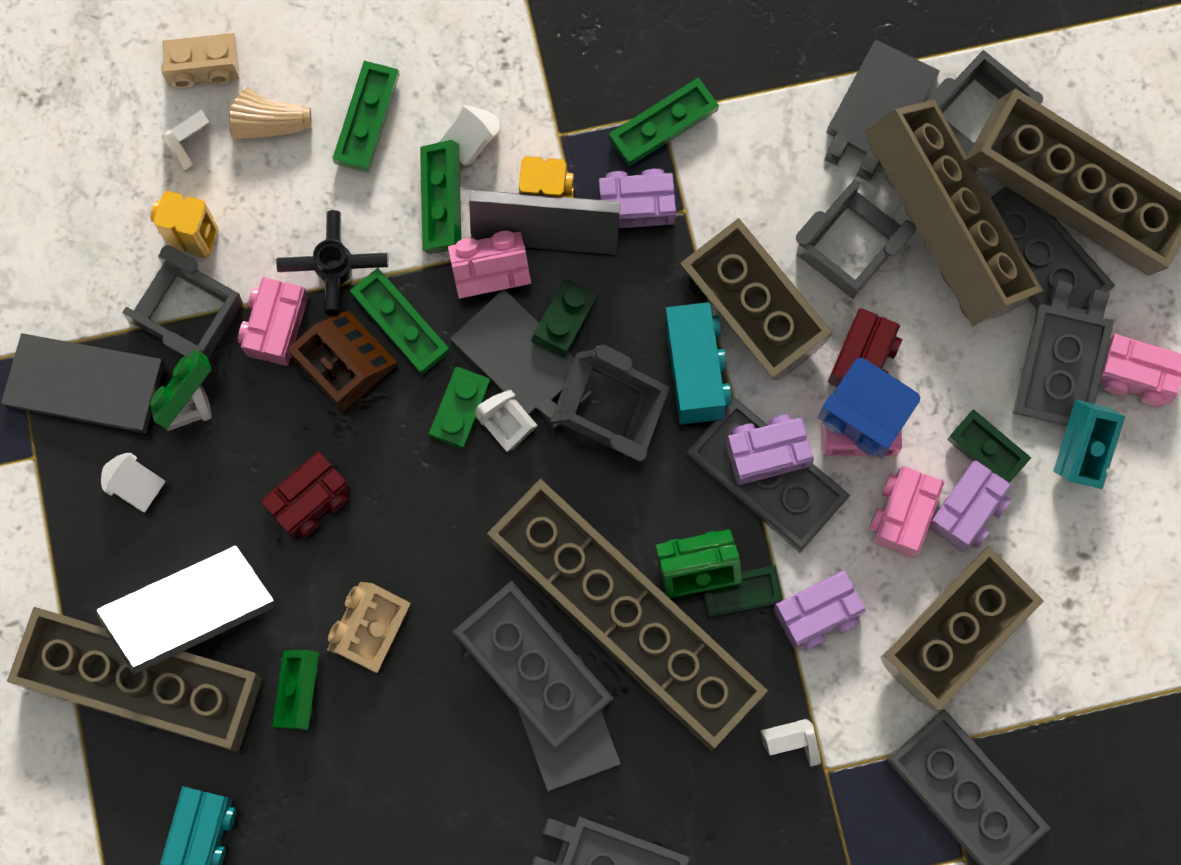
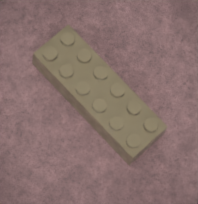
[965,88,1181,276]
[864,99,1043,326]
[7,607,263,753]

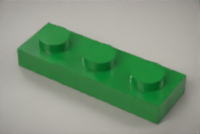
[332,60,400,173]
[608,77,719,167]
[420,140,462,254]
[349,268,450,375]

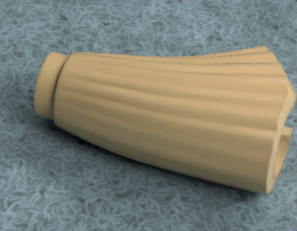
[229,87,312,139]

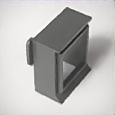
[926,50,1043,170]
[796,179,916,299]
[122,245,243,359]
[550,345,670,461]

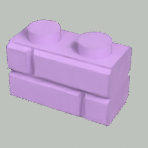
[599,169,676,228]
[726,414,814,485]
[928,460,1012,552]
[773,570,866,651]

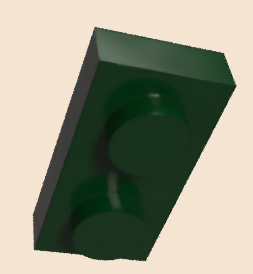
[531,279,598,358]
[947,409,1031,483]

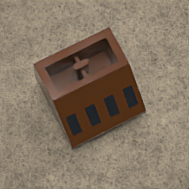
[287,310,398,413]

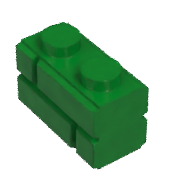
[655,529,742,599]

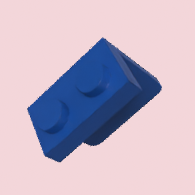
[817,358,920,459]

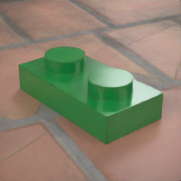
[150,349,212,429]
[429,366,491,450]
[272,650,319,730]

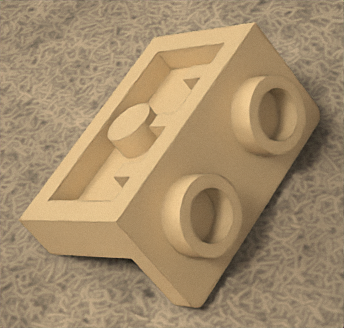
[161,33,240,88]
[327,582,411,673]

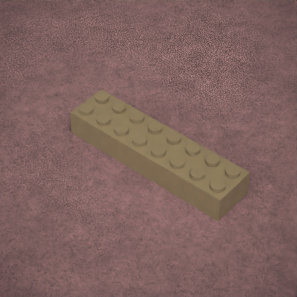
[487,479,768,752]

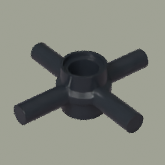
[276,210,389,316]

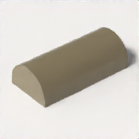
[680,218,832,380]
[880,546,1044,711]

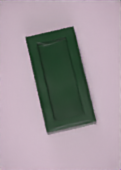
[702,565,783,619]

